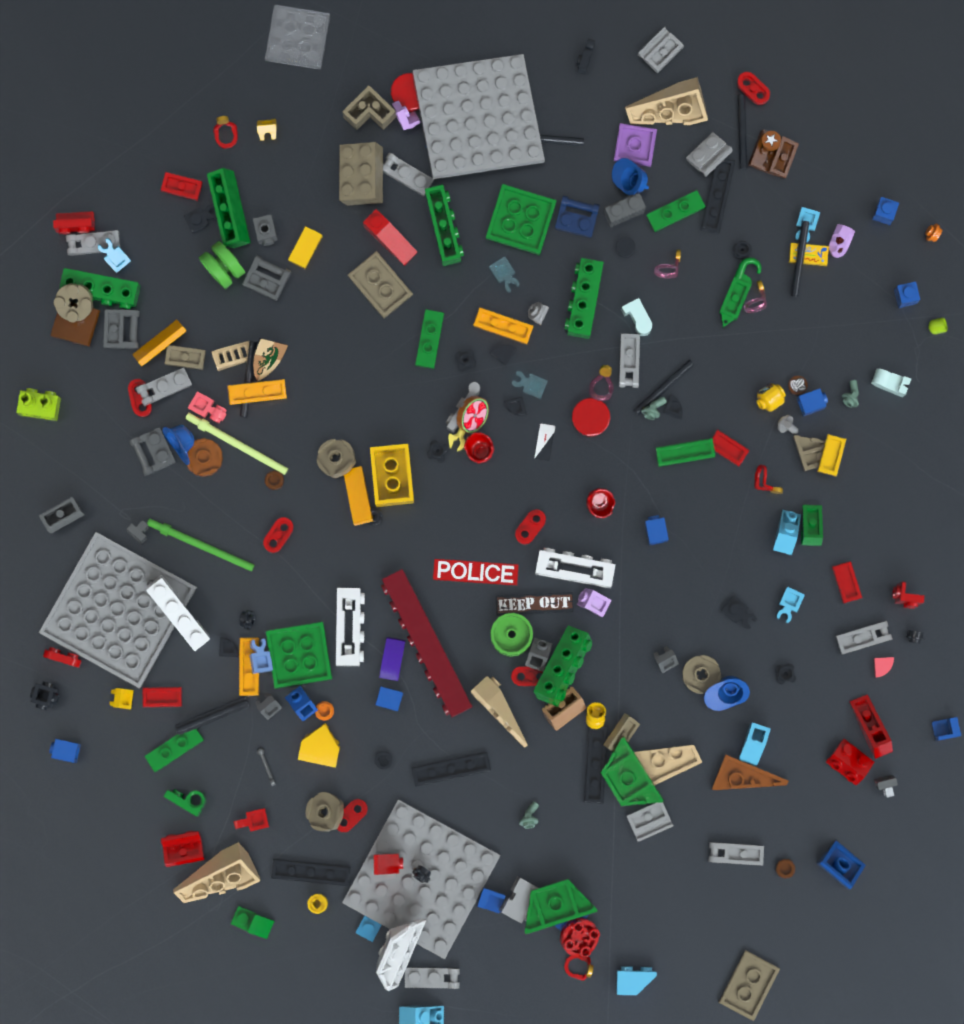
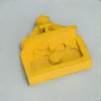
[298,723,340,768]

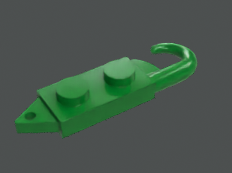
[719,257,762,327]

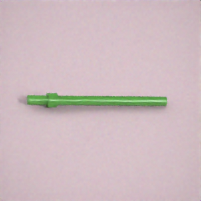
[147,519,255,572]

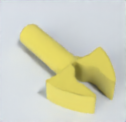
[448,428,466,452]

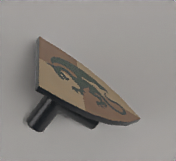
[252,338,288,382]

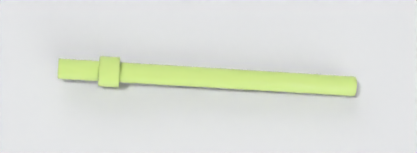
[185,413,288,475]

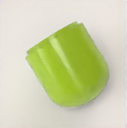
[928,317,948,334]

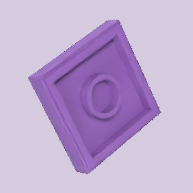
[614,123,657,167]

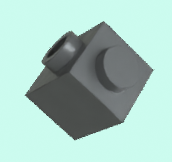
[253,215,278,246]
[525,638,553,672]

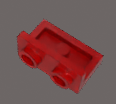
[53,211,95,234]
[892,581,925,609]
[826,739,875,785]
[161,831,204,867]

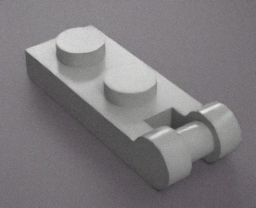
[383,153,434,196]
[66,230,121,256]
[619,334,640,388]
[136,368,192,406]
[446,382,480,433]
[835,621,893,655]
[708,842,764,866]
[405,967,460,989]

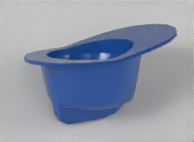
[612,158,649,196]
[162,425,194,465]
[704,676,750,711]

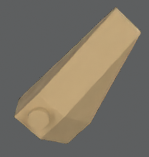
[625,77,708,125]
[470,676,528,748]
[173,842,260,903]

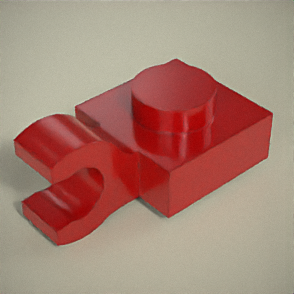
[234,808,269,832]

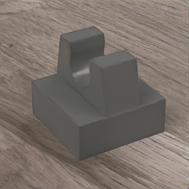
[127,520,149,545]
[653,646,679,673]
[255,693,282,720]
[874,775,898,798]

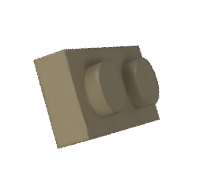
[165,345,206,370]
[603,713,640,752]

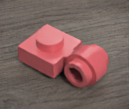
[188,392,227,423]

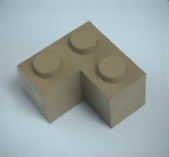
[342,86,397,130]

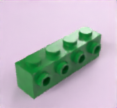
[207,168,251,249]
[425,185,464,266]
[564,258,604,339]
[59,268,141,310]
[533,626,592,707]

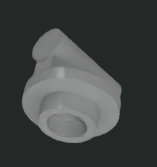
[528,302,549,325]
[778,415,798,434]

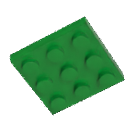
[486,184,557,255]
[266,622,332,689]

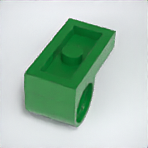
[801,505,823,546]
[163,789,207,817]

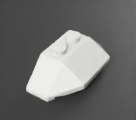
[376,918,426,991]

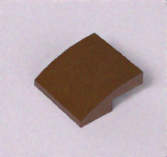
[748,130,799,179]
[50,302,100,347]

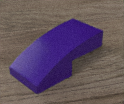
[379,637,406,681]

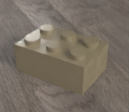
[339,142,383,206]

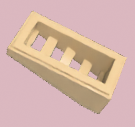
[211,341,249,371]

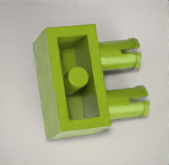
[16,388,61,421]

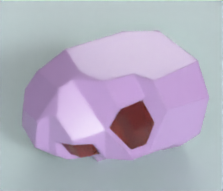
[829,224,855,258]

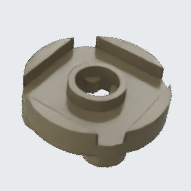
[54,283,93,323]
[317,439,356,478]
[682,655,721,694]
[305,792,344,832]

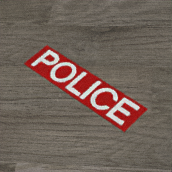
[433,559,518,586]

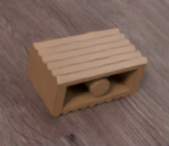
[542,687,587,731]

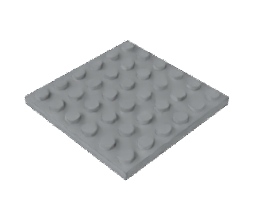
[412,54,545,179]
[39,532,197,688]
[342,800,501,959]

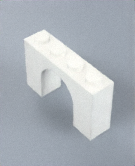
[146,575,210,651]

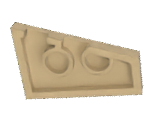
[635,745,702,785]

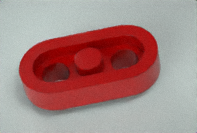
[737,72,770,105]
[128,379,152,417]
[515,510,546,545]
[263,517,294,553]
[43,647,82,668]
[511,667,545,686]
[337,799,368,832]

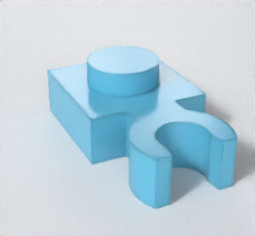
[795,207,820,243]
[98,238,131,273]
[776,587,805,623]

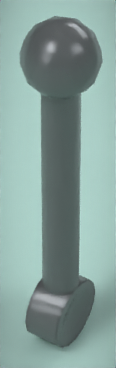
[257,748,276,786]

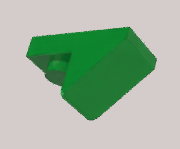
[231,906,274,939]

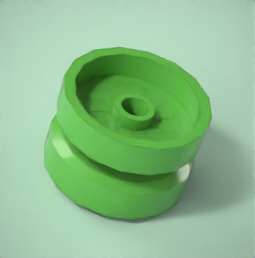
[198,240,246,290]
[491,613,533,657]

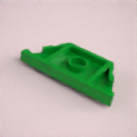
[601,737,664,806]
[525,879,598,935]

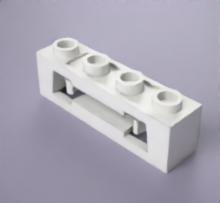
[535,548,616,589]
[336,588,365,666]

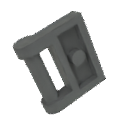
[242,255,292,301]
[103,310,140,350]
[129,427,176,476]

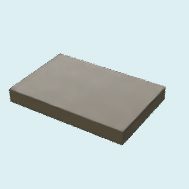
[348,251,413,319]
[718,950,780,1021]

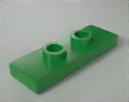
[646,190,706,233]
[415,309,444,369]
[656,438,716,467]
[145,729,204,773]

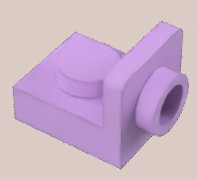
[392,101,420,130]
[577,588,611,617]

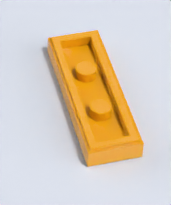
[473,308,533,344]
[132,320,186,366]
[227,379,287,405]
[344,466,373,526]
[239,638,259,696]

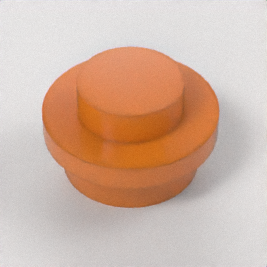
[925,223,942,242]
[315,701,334,721]

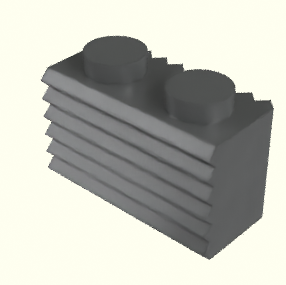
[603,192,646,228]
[39,497,85,533]

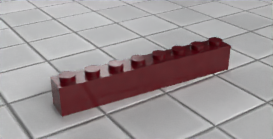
[381,569,473,718]

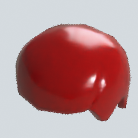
[464,432,494,464]
[586,488,615,518]

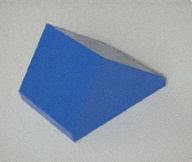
[817,841,866,889]

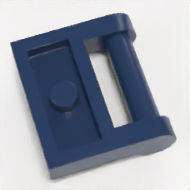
[555,196,600,238]

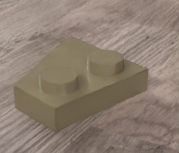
[793,435,842,472]

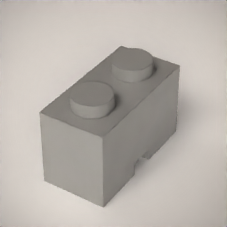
[499,876,539,924]

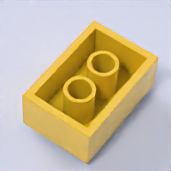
[370,444,414,507]

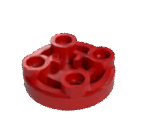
[391,73,419,112]
[572,398,610,437]
[560,917,600,957]

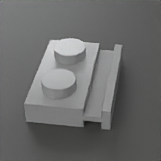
[638,27,684,74]
[686,132,733,176]
[626,802,673,842]

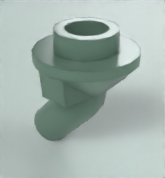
[842,380,859,408]
[641,397,667,420]
[519,801,539,829]

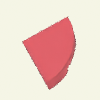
[874,657,894,678]

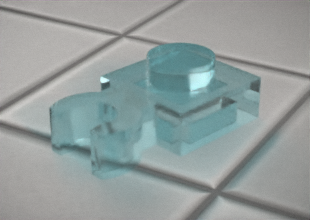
[489,257,519,293]
[512,371,548,399]

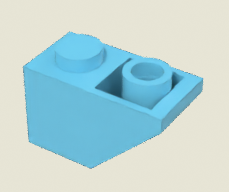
[773,510,801,555]
[738,722,771,766]
[616,966,657,995]
[399,1006,444,1024]

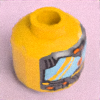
[756,383,786,412]

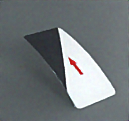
[535,424,555,461]

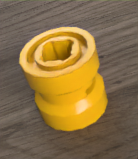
[586,702,606,729]
[307,894,328,914]

